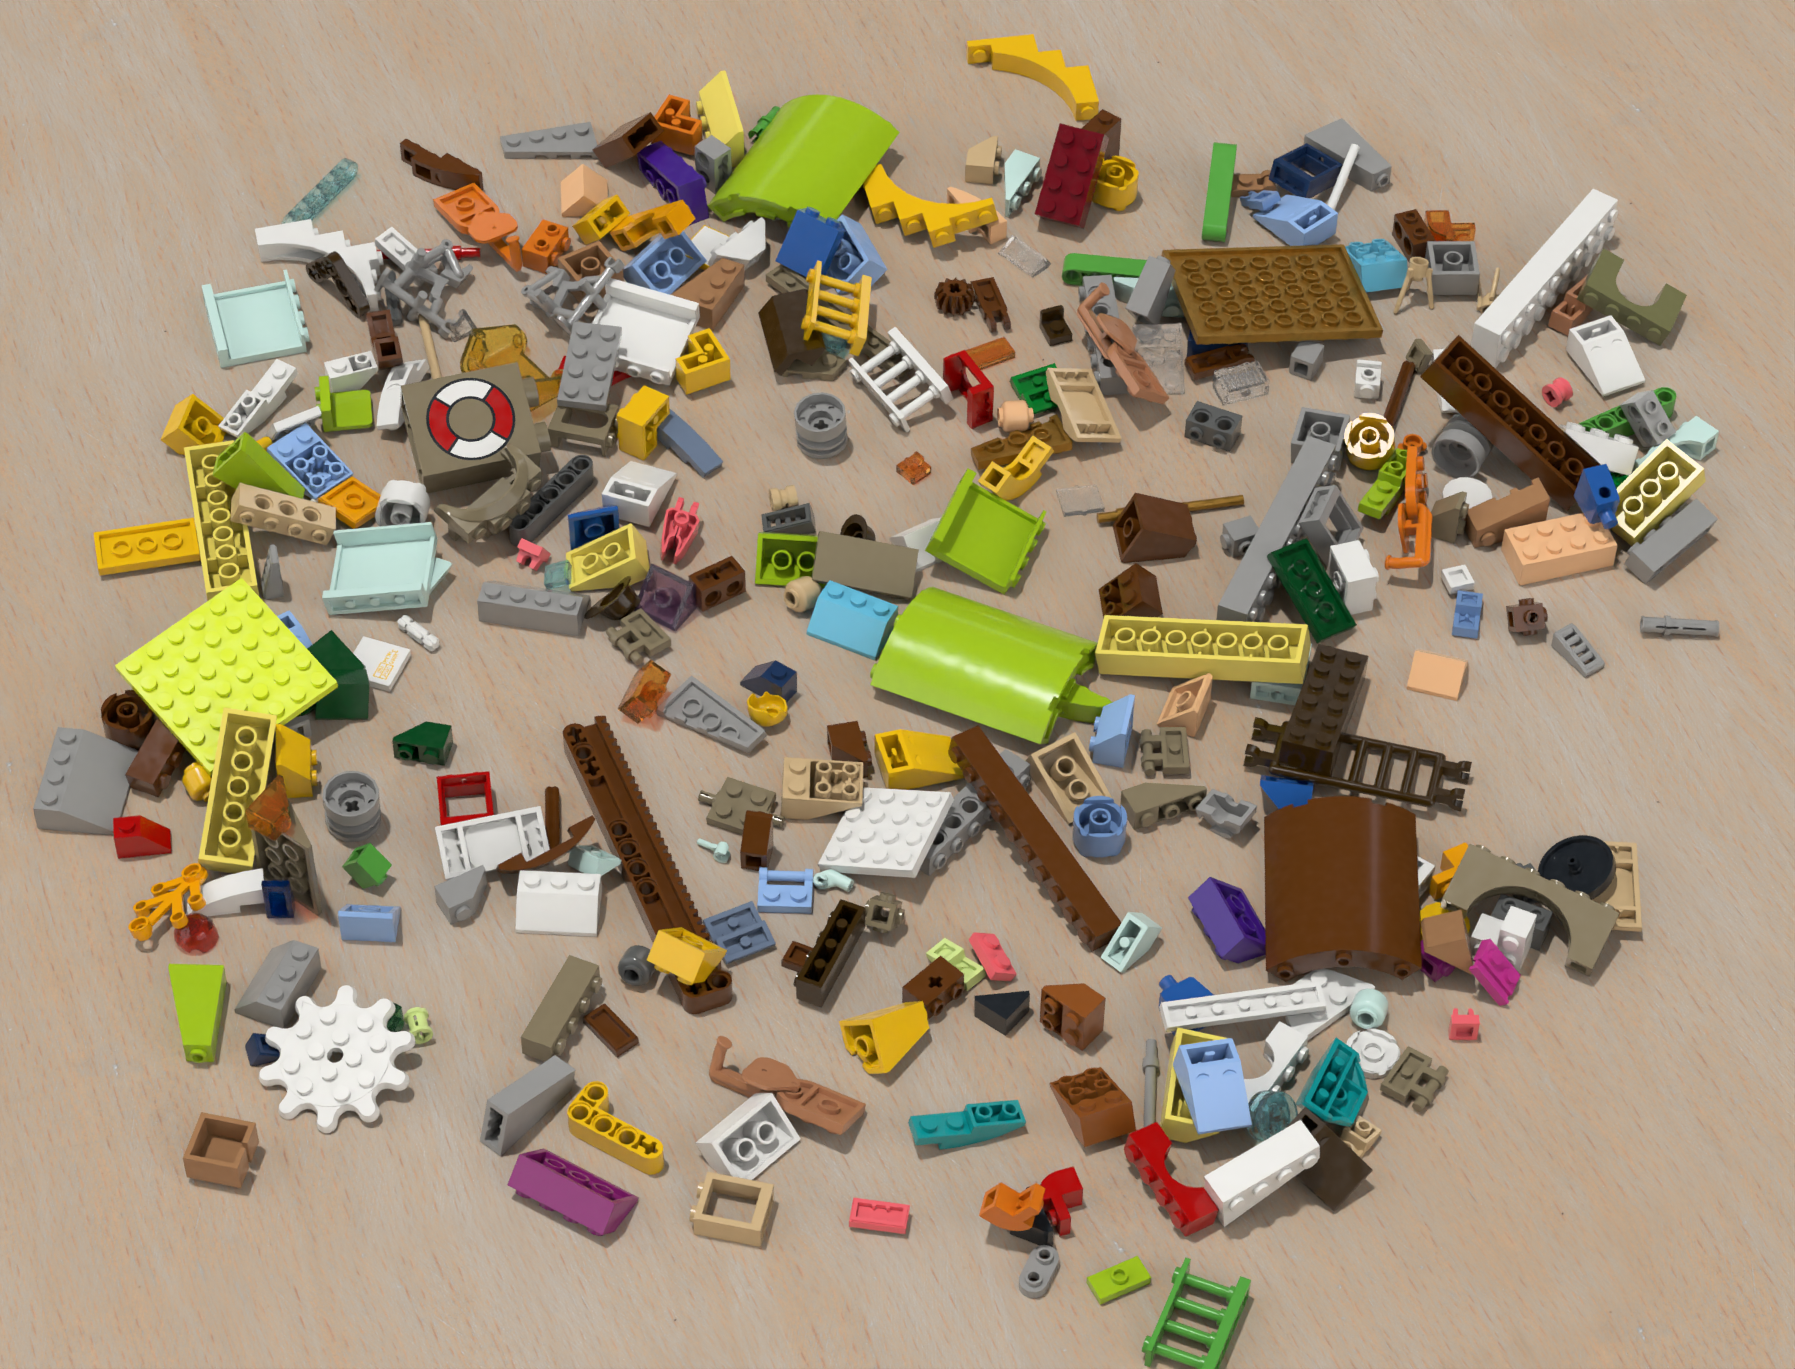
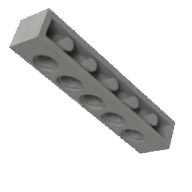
[1078,275,1129,395]
[919,749,1031,876]

